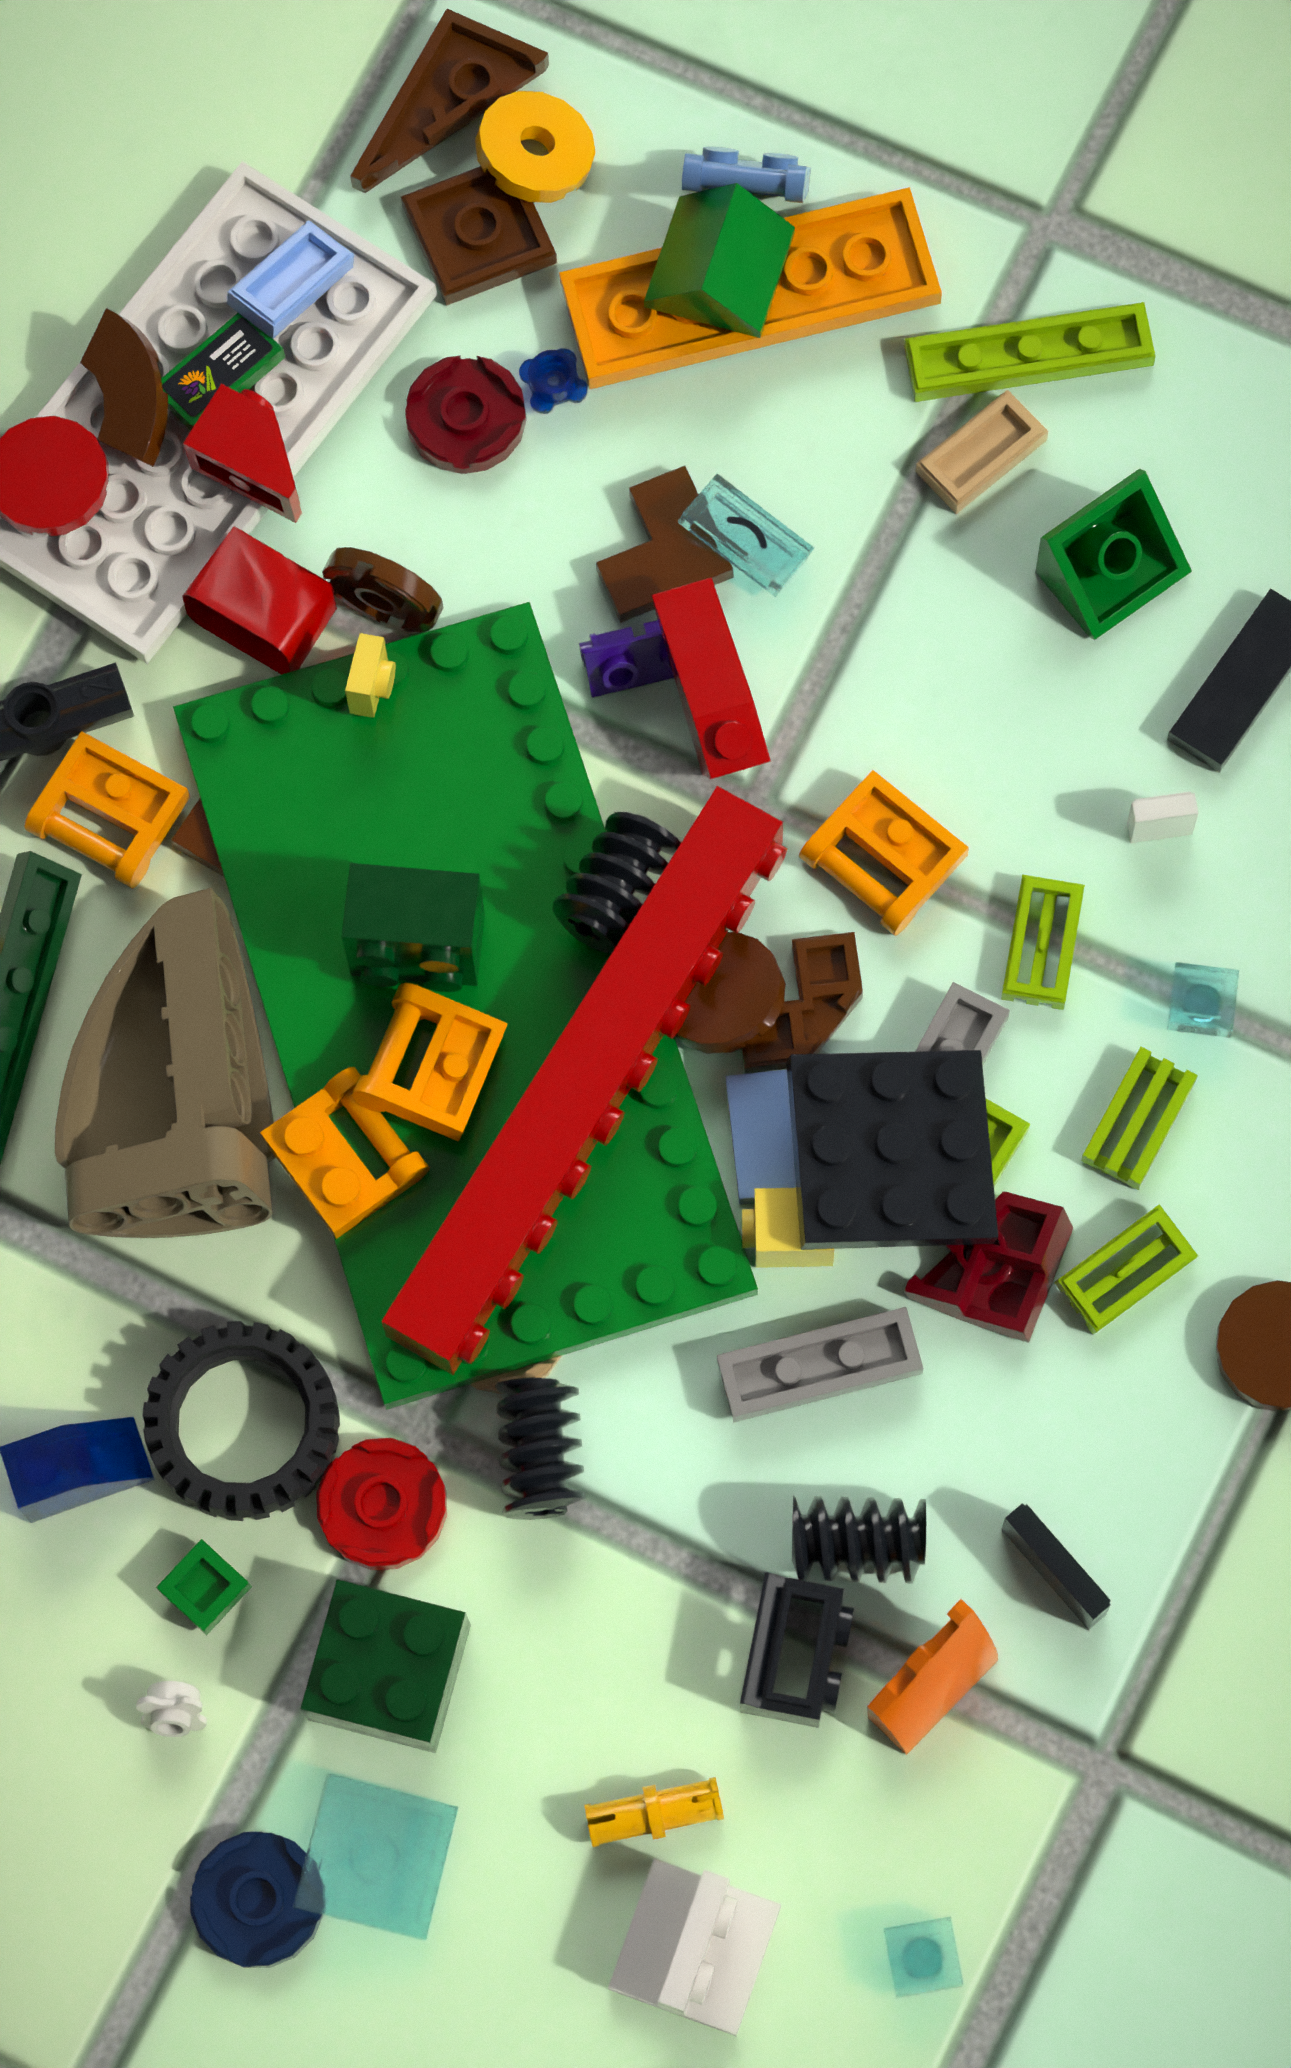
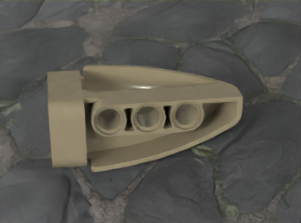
[55,888,276,1238]

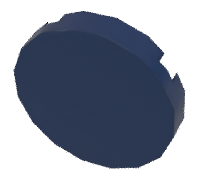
[190,1832,325,1968]

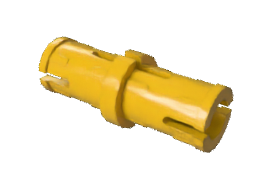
[584,1777,724,1847]

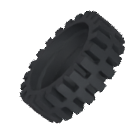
[142,1321,340,1521]

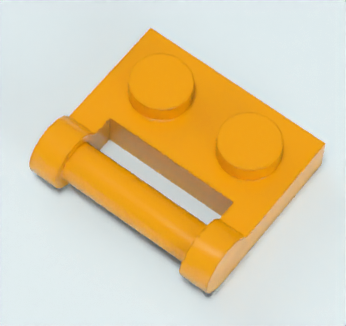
[24,731,190,889]
[799,770,969,936]
[352,983,508,1142]
[260,1067,430,1239]

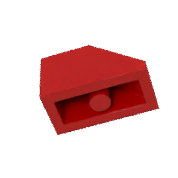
[183,383,302,523]

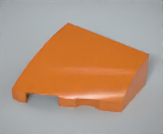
[867,1599,998,1755]

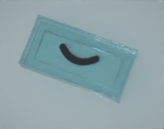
[678,473,814,597]

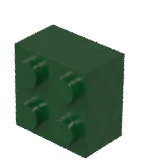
[341,863,485,992]
[300,1579,471,1753]

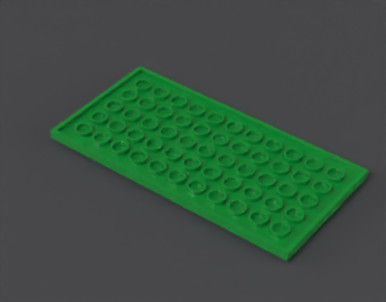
[173,602,758,1410]

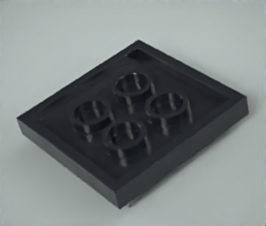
[786,1050,998,1250]

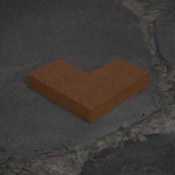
[596,465,734,623]

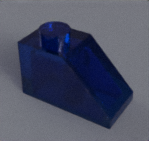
[0,1417,155,1523]

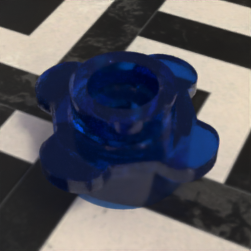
[519,348,588,414]

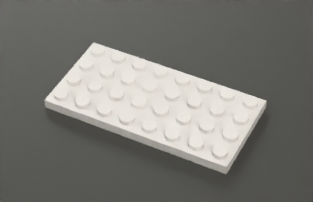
[0,161,437,664]

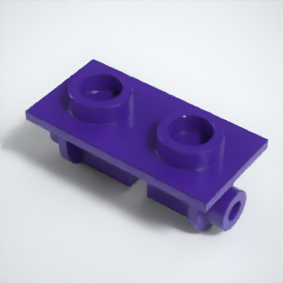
[578,620,674,698]

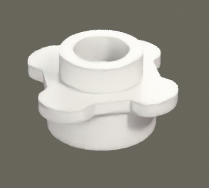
[136,1681,207,1737]

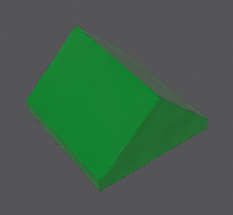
[644,183,795,338]
[1035,468,1192,640]

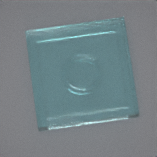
[293,1773,459,1941]

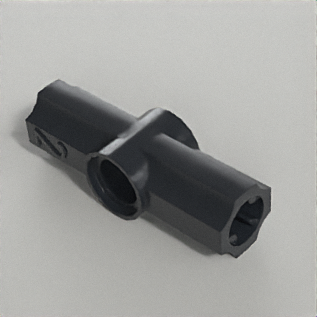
[0,662,135,761]

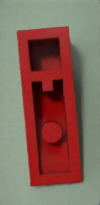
[651,577,771,779]

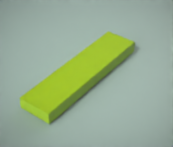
[904,302,1156,402]

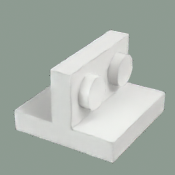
[608,1858,781,2036]

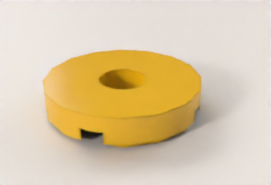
[475,91,596,203]

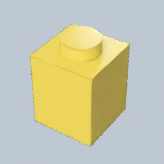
[742,1188,834,1268]

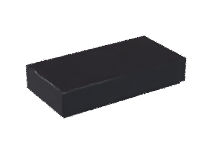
[1001,1503,1111,1630]

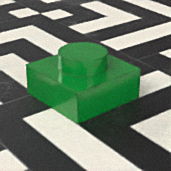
[156,1539,252,1636]

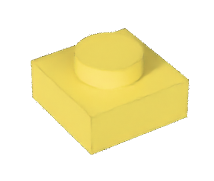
[345,633,396,718]

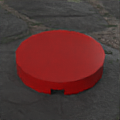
[0,416,109,536]
[316,1438,447,1570]

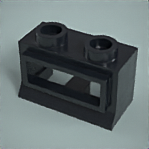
[740,1572,854,1728]

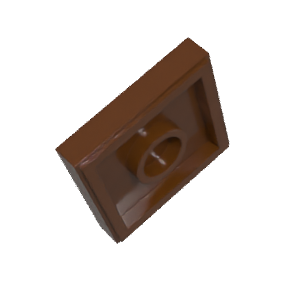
[401,166,557,306]

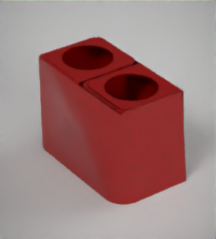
[182,526,337,675]

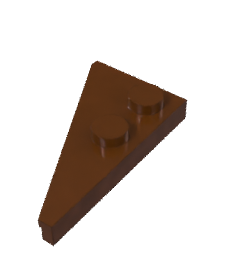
[350,9,549,193]

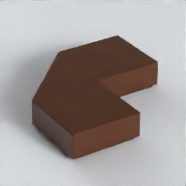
[741,932,863,1074]

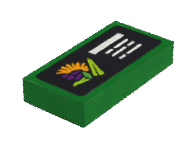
[161,313,286,431]

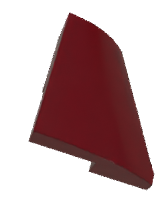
[904,1191,1073,1343]

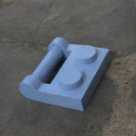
[682,146,811,203]

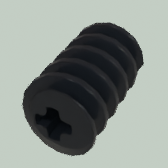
[552,812,681,954]
[495,1378,586,1520]
[792,1496,927,1584]

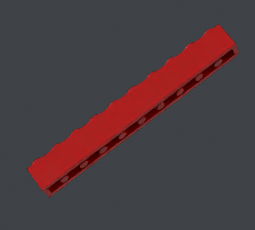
[381,786,787,1375]

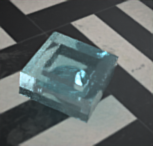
[1167,962,1239,1038]
[883,1916,964,1999]

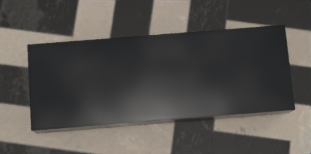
[1167,588,1291,773]

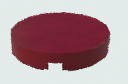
[405,355,527,474]

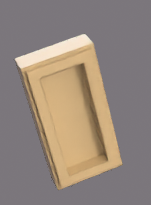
[916,389,1049,514]

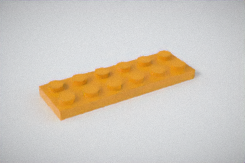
[559,187,942,389]

